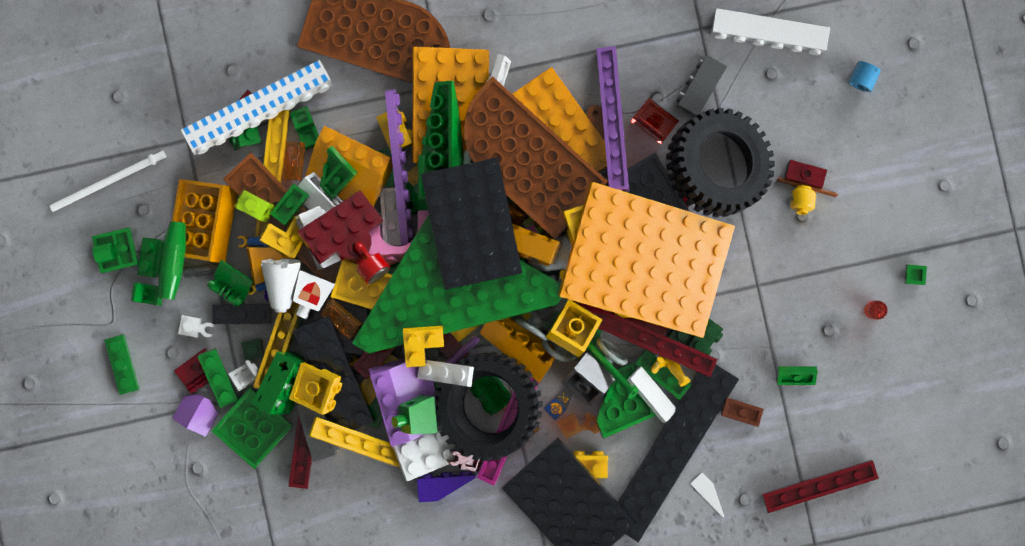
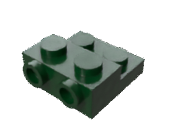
[668,318,723,355]

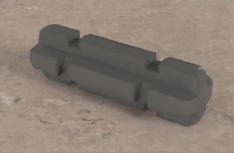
[183,263,219,278]

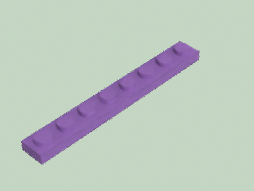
[597,46,629,192]
[385,89,414,246]

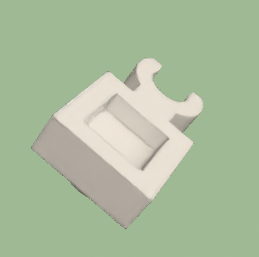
[178,315,214,338]

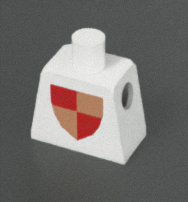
[293,270,335,319]

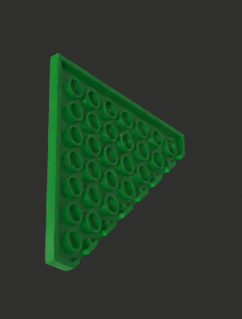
[352,214,562,354]

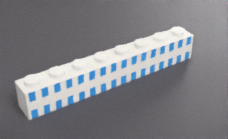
[181,60,332,155]

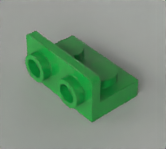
[469,376,512,416]

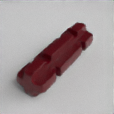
[186,372,209,394]

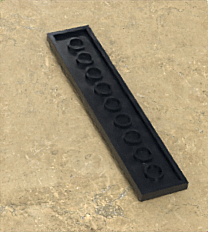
[618,365,739,543]

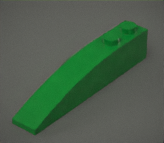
[418,81,463,200]

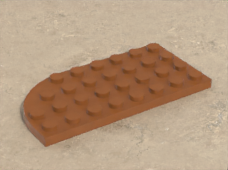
[297,0,450,83]
[464,76,608,239]

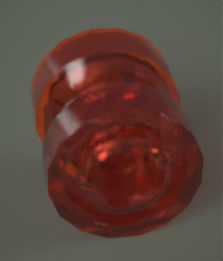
[864,301,888,320]

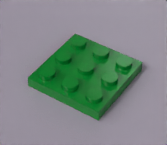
[212,388,294,469]

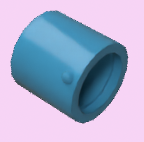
[848,61,881,93]

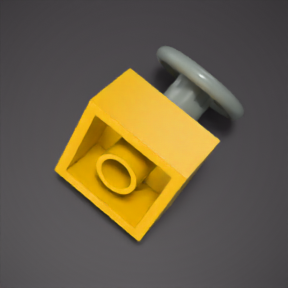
[542,300,602,363]

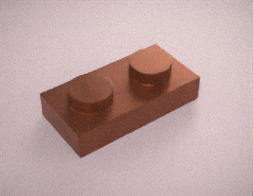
[721,397,764,427]

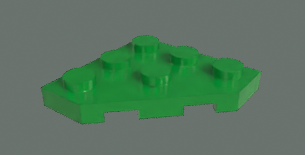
[595,363,656,439]

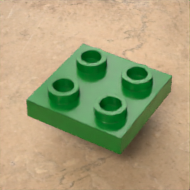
[92,227,139,274]

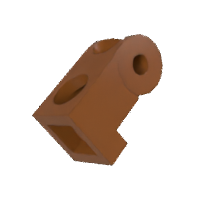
[587,105,605,141]

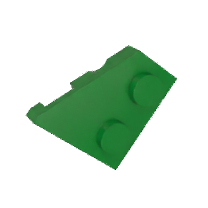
[319,146,357,200]

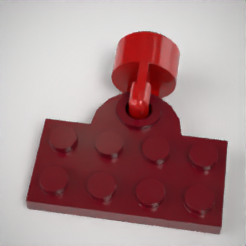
[297,190,390,284]

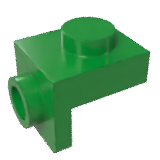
[229,126,261,151]
[131,283,162,306]

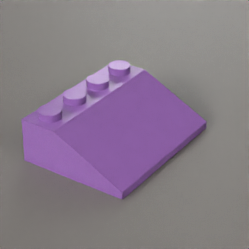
[368,356,440,447]

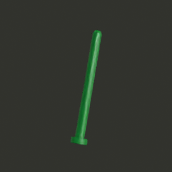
[586,342,639,399]

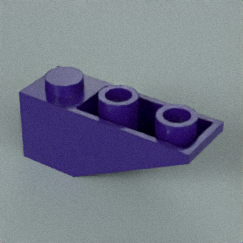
[417,471,476,502]

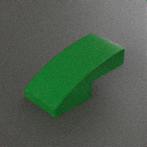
[290,106,319,151]

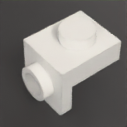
[228,360,259,392]

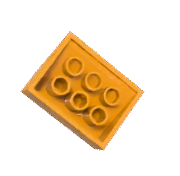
[305,126,393,207]
[172,179,237,263]

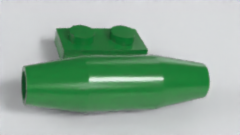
[137,221,186,300]

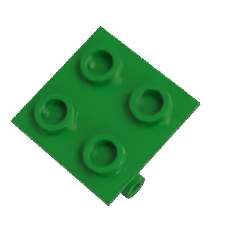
[207,260,253,307]

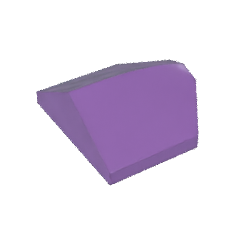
[172,394,219,437]

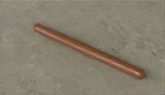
[777,177,838,197]

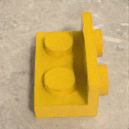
[573,451,608,478]

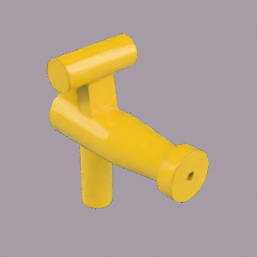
[651,356,690,387]

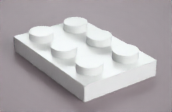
[393,425,455,481]

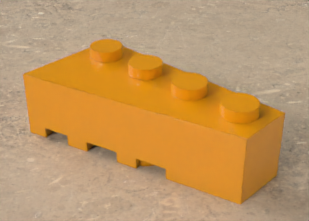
[512,224,563,267]
[480,317,555,383]

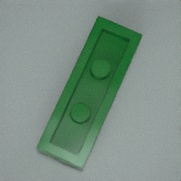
[104,334,140,395]
[198,348,238,408]
[634,349,691,400]

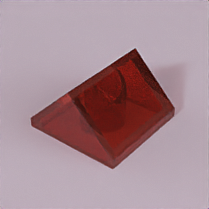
[631,98,679,144]

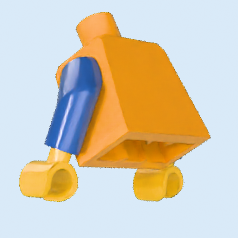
[238,236,291,295]

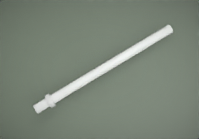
[49,150,167,212]

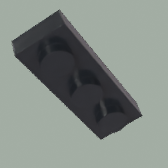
[212,305,271,324]

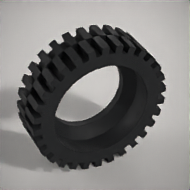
[666,108,775,217]
[434,352,543,461]

